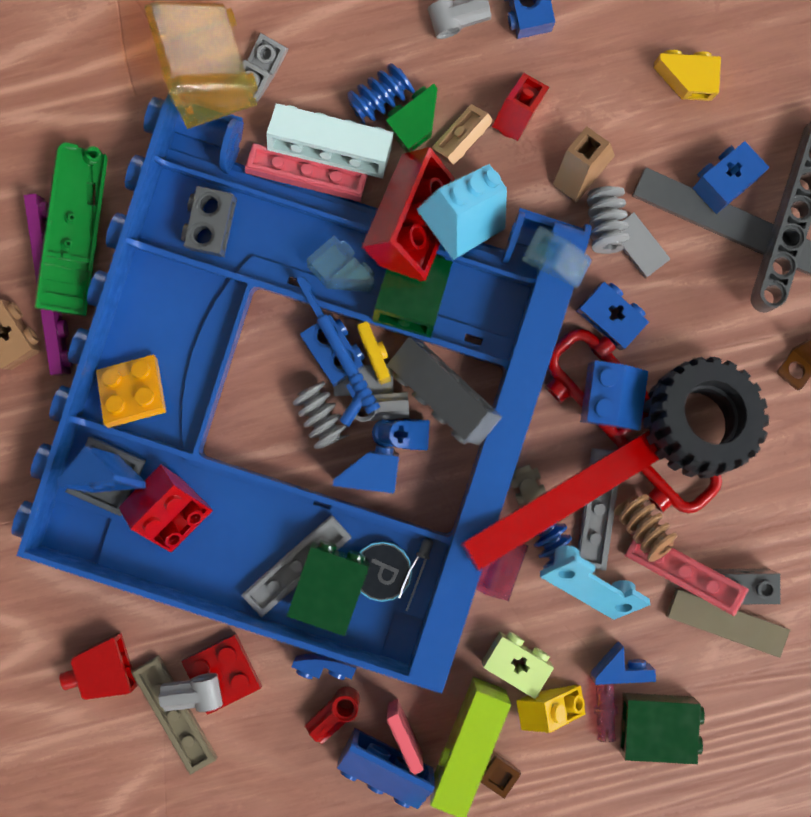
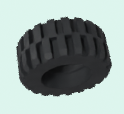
[643,357,769,478]

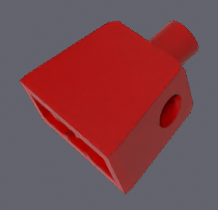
[59,632,138,700]

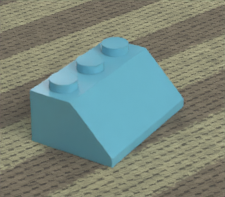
[417,164,507,260]

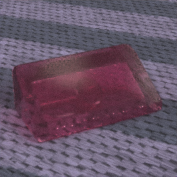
[476,543,529,601]

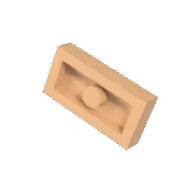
[431,104,494,165]

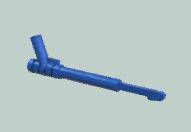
[297,276,380,426]

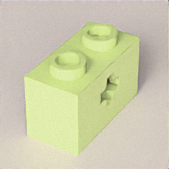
[482,631,554,699]

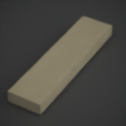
[666,588,790,658]
[131,655,217,775]

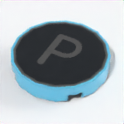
[359,541,412,602]

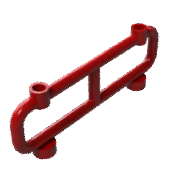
[545,329,722,514]

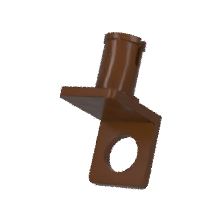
[777,339,811,391]

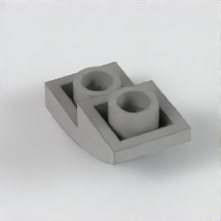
[231,33,289,102]

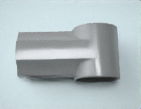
[427,0,491,39]
[354,392,409,422]
[158,673,223,712]

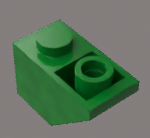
[386,84,438,153]

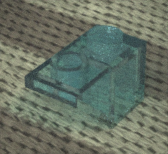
[521,226,592,288]
[307,236,375,292]

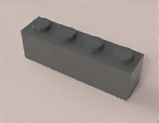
[387,336,502,445]

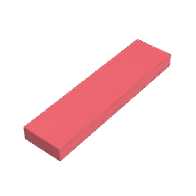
[245,143,368,202]
[624,540,749,616]

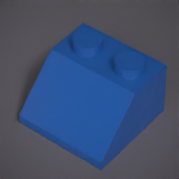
[580,360,649,431]
[333,446,399,493]

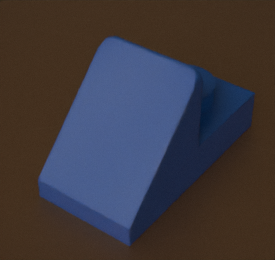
[591,642,656,685]

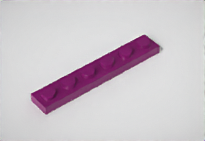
[23,194,73,376]

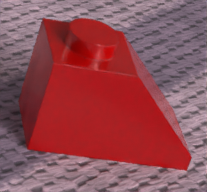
[492,73,549,141]

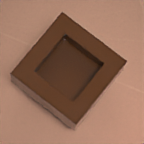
[480,754,521,799]

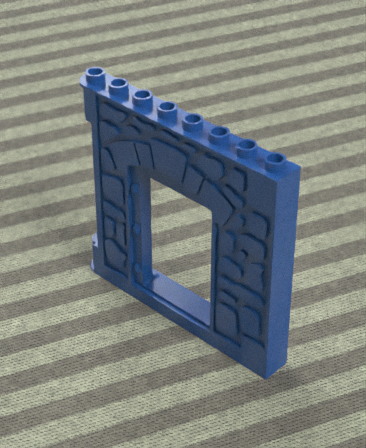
[12,90,592,694]

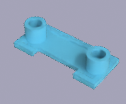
[540,546,650,620]

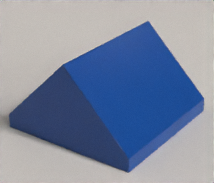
[57,446,146,493]

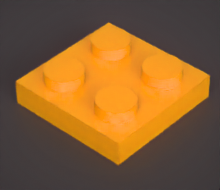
[96,354,166,428]

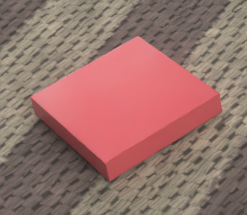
[387,699,424,775]

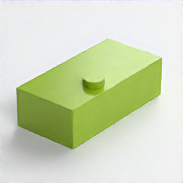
[430,677,511,817]

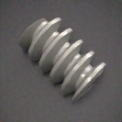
[587,186,630,254]
[293,381,349,449]

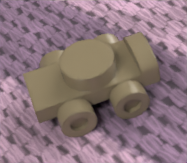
[511,464,546,505]

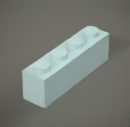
[266,103,394,179]

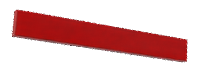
[461,430,660,571]

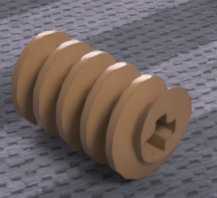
[614,494,678,562]

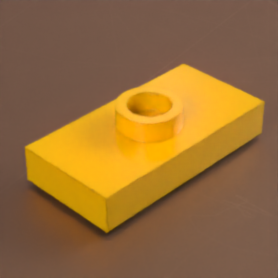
[357,322,391,385]

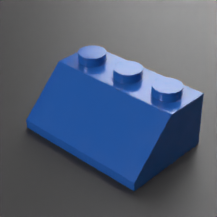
[337,728,435,809]

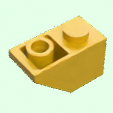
[654,50,721,101]
[516,685,586,733]

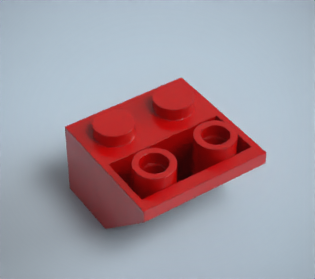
[118,465,213,553]

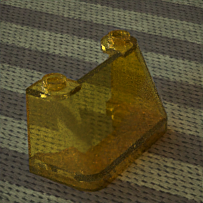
[144,1,259,129]

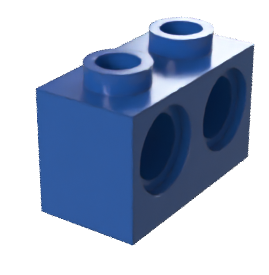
[300,315,365,387]

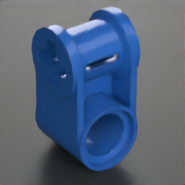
[372,419,430,450]

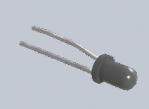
[398,538,433,611]

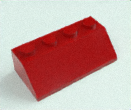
[362,147,456,281]

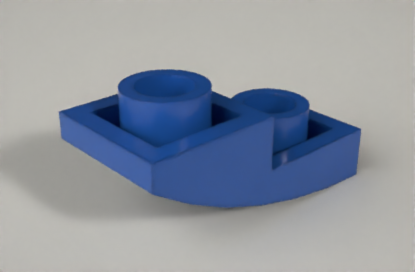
[292,653,357,680]

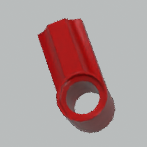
[304,686,361,744]

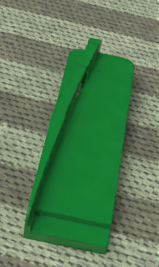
[34,143,108,317]

